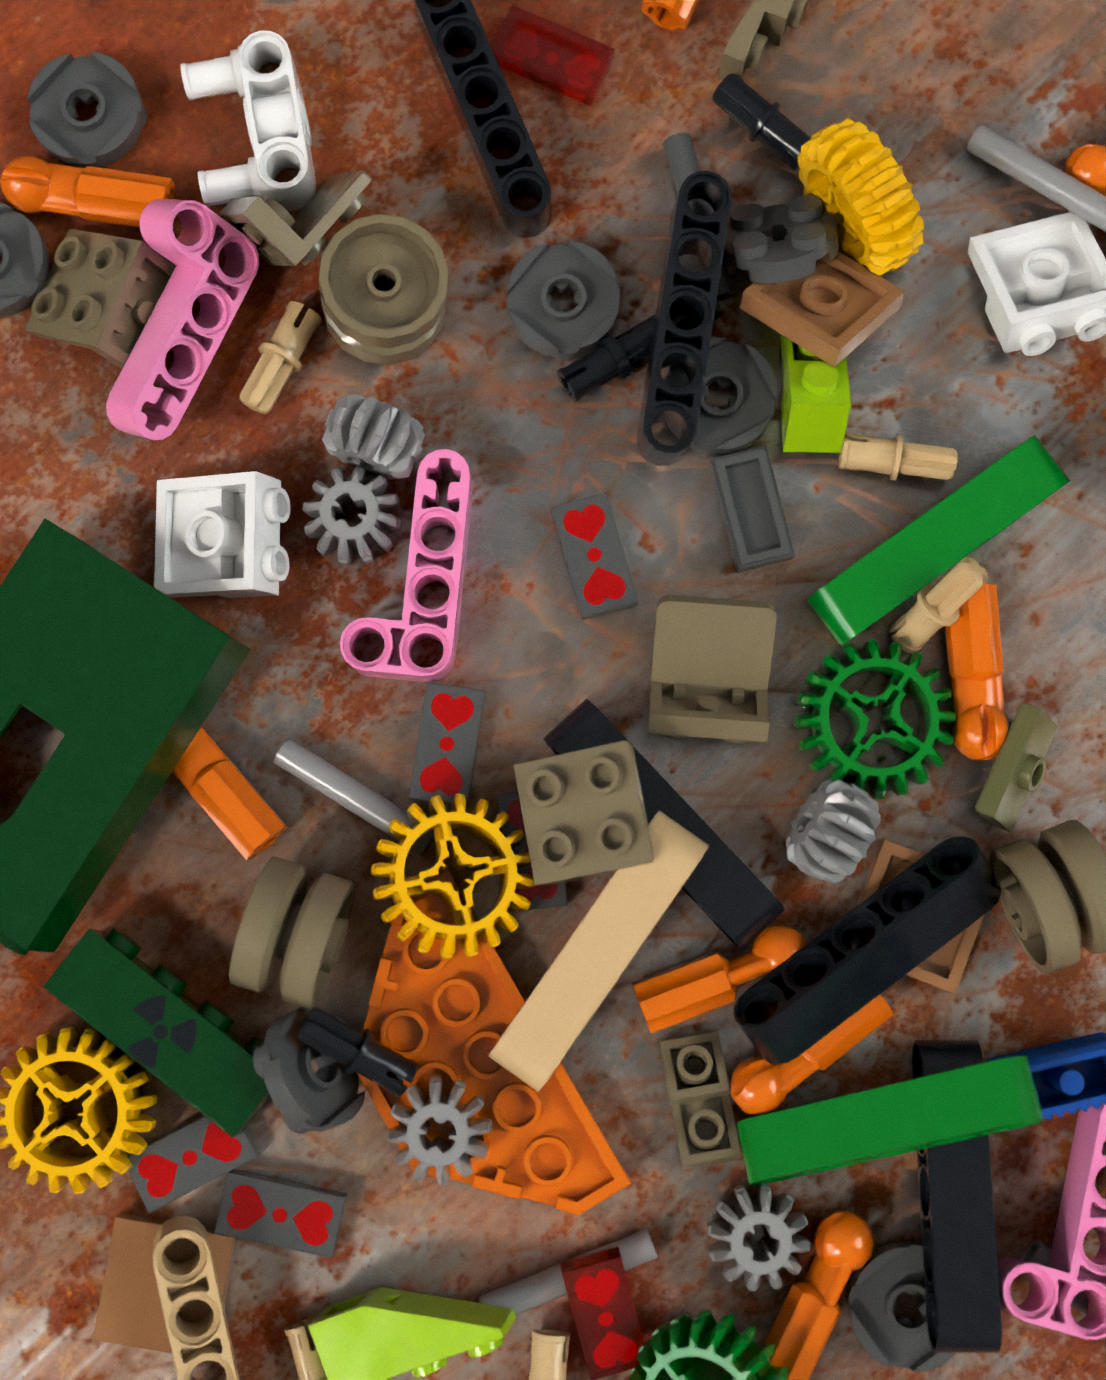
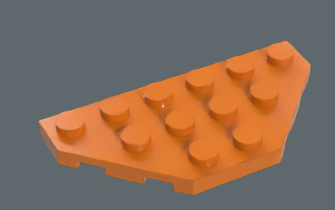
[356,868,631,1215]

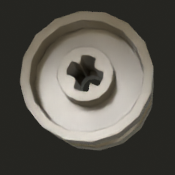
[318,214,449,365]
[989,819,1106,975]
[229,856,356,1009]

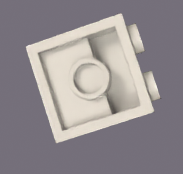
[968,212,1106,356]
[154,471,291,598]

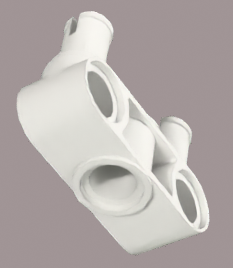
[180,31,316,210]

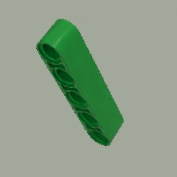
[806,435,1070,647]
[736,1056,1044,1185]

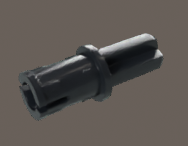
[712,74,811,171]
[297,1008,418,1098]

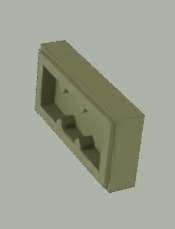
[975,703,1058,833]

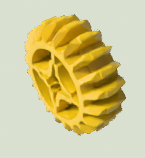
[798,118,924,276]
[371,794,535,959]
[0,1027,158,1194]

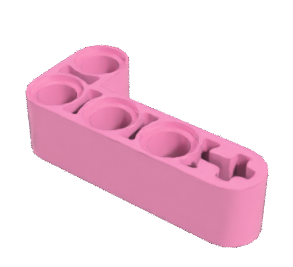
[106,199,259,440]
[340,449,473,682]
[997,1103,1106,1340]

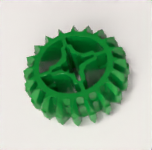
[794,640,956,800]
[629,1309,789,1380]

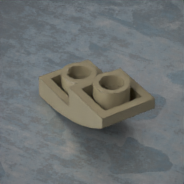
[718,0,808,81]
[659,1031,742,1170]

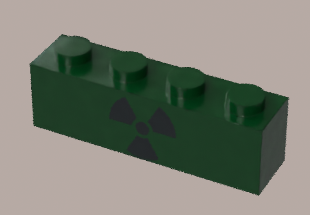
[43,927,271,1138]

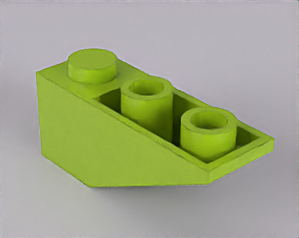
[780,335,851,453]
[308,1287,516,1380]

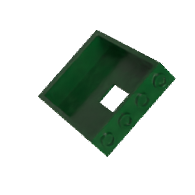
[0,518,251,955]

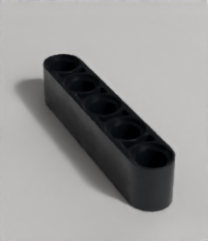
[414,0,552,238]
[637,171,732,466]
[543,699,785,951]
[733,836,1001,1065]
[912,1040,1002,1353]

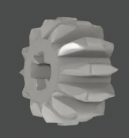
[322,394,425,480]
[302,466,402,566]
[786,778,881,884]
[387,1076,492,1186]
[706,1183,811,1292]

